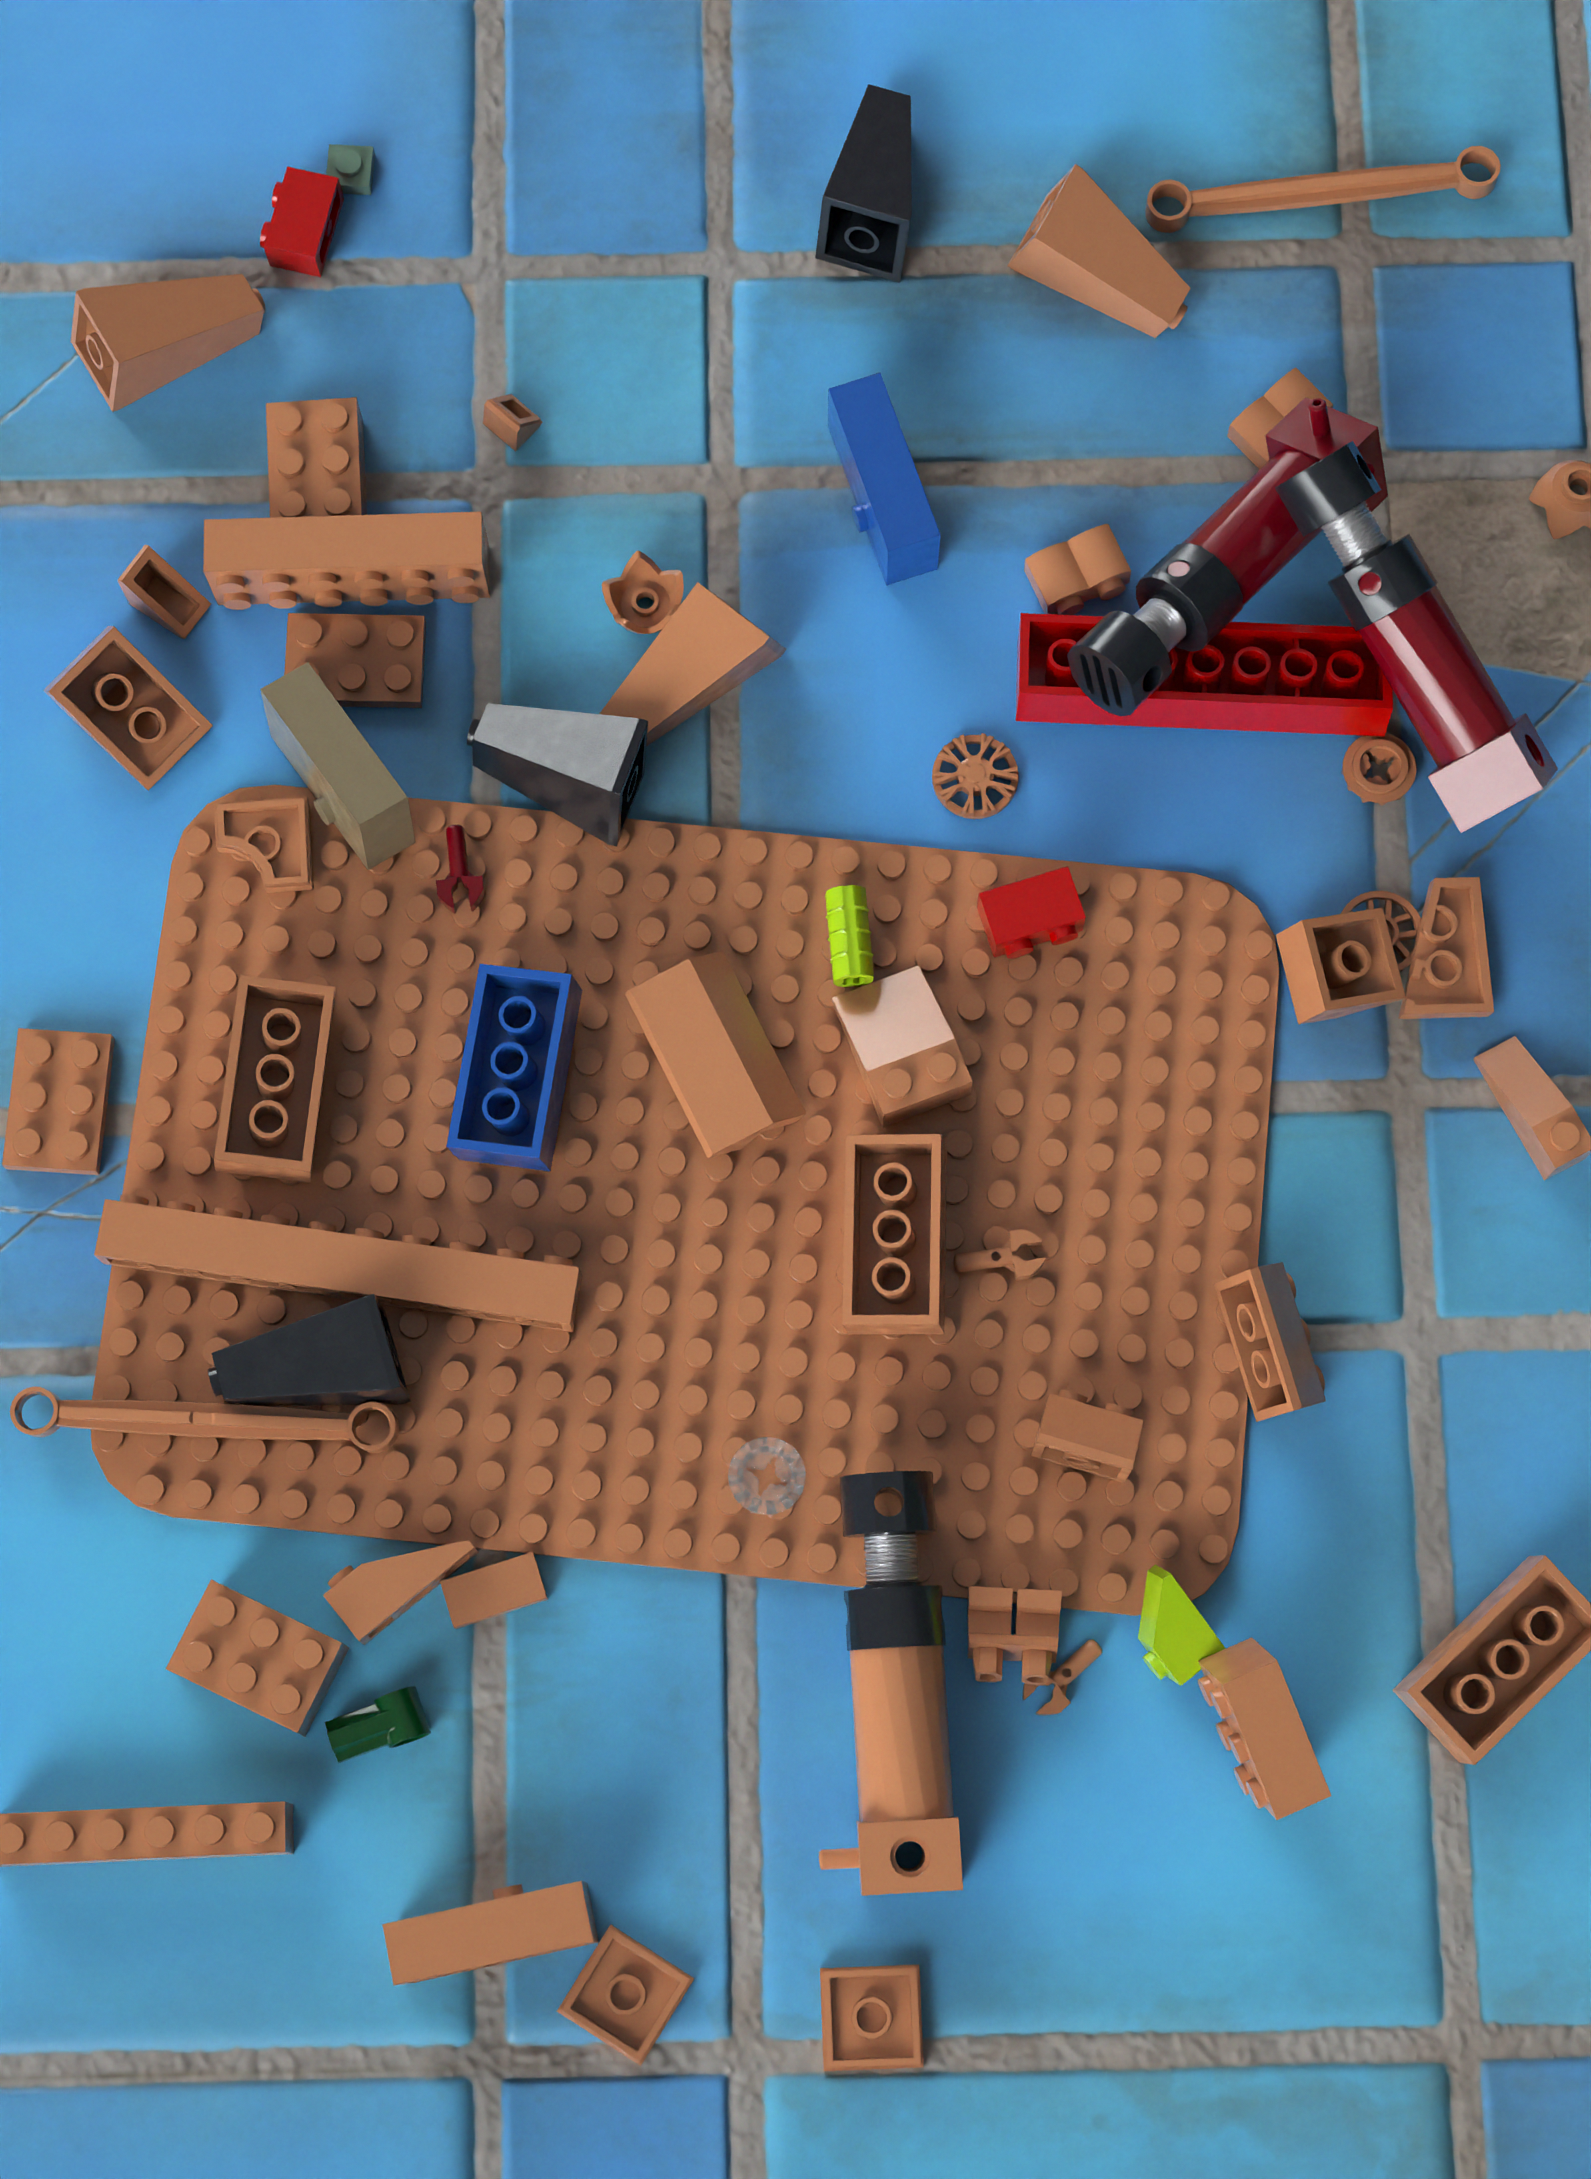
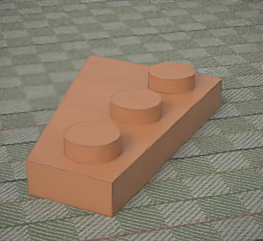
[1398,877,1494,1019]

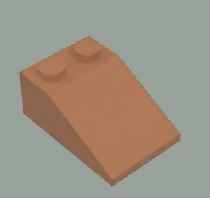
[43,626,213,790]
[831,965,973,1128]

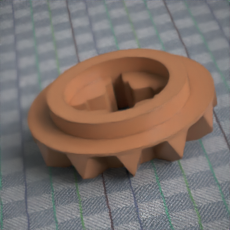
[1341,734,1417,806]

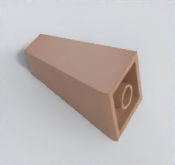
[1007,164,1190,338]
[70,274,266,412]
[599,582,787,747]

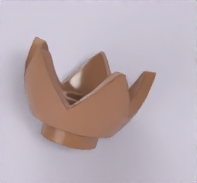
[1529,460,1591,539]
[602,551,684,634]

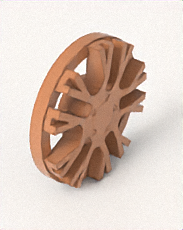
[932,733,1018,819]

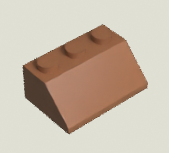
[1214,1262,1326,1422]

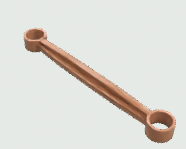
[1145,146,1501,233]
[10,1387,399,1453]

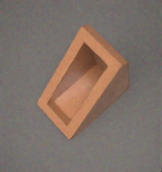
[117,545,211,639]

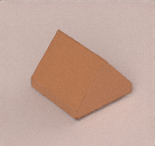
[483,394,542,451]

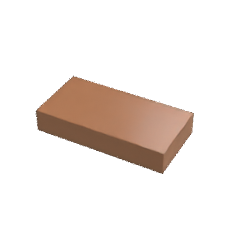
[440,1552,548,1629]

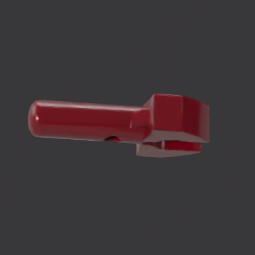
[436,825,485,914]

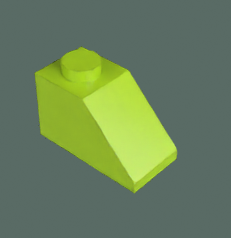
[1138,1564,1226,1686]

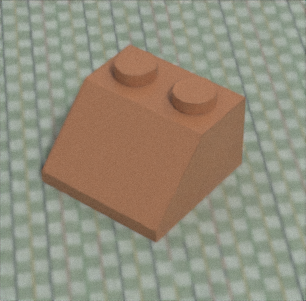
[1276,908,1406,1025]
[1031,1390,1143,1483]

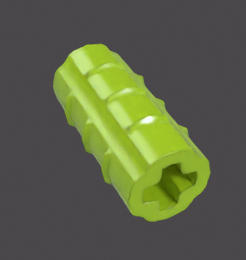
[825,885,874,987]

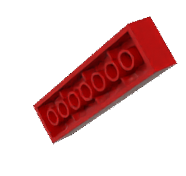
[1016,613,1393,736]

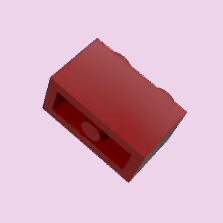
[260,166,344,277]
[977,866,1086,959]

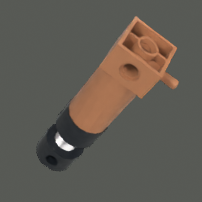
[819,1471,963,1896]

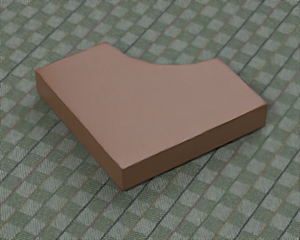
[214,796,313,893]

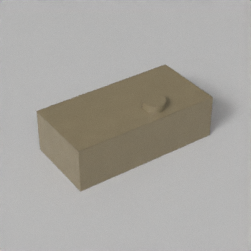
[260,662,415,870]

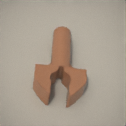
[953,1229,1046,1281]
[1022,1639,1102,1716]

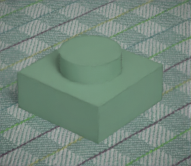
[326,144,375,195]

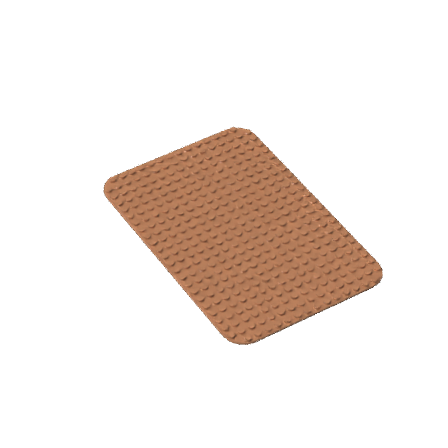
[91,785,1280,1616]

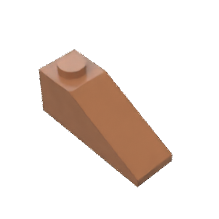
[1473,1036,1591,1181]
[323,1540,479,1645]

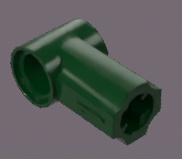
[325,1686,431,1763]

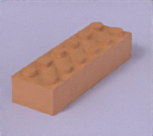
[203,512,490,610]

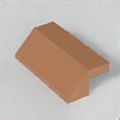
[625,951,806,1158]

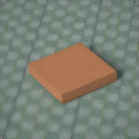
[557,1924,695,2066]
[820,1964,924,2071]

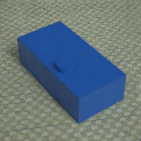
[828,372,941,586]
[446,964,582,1171]

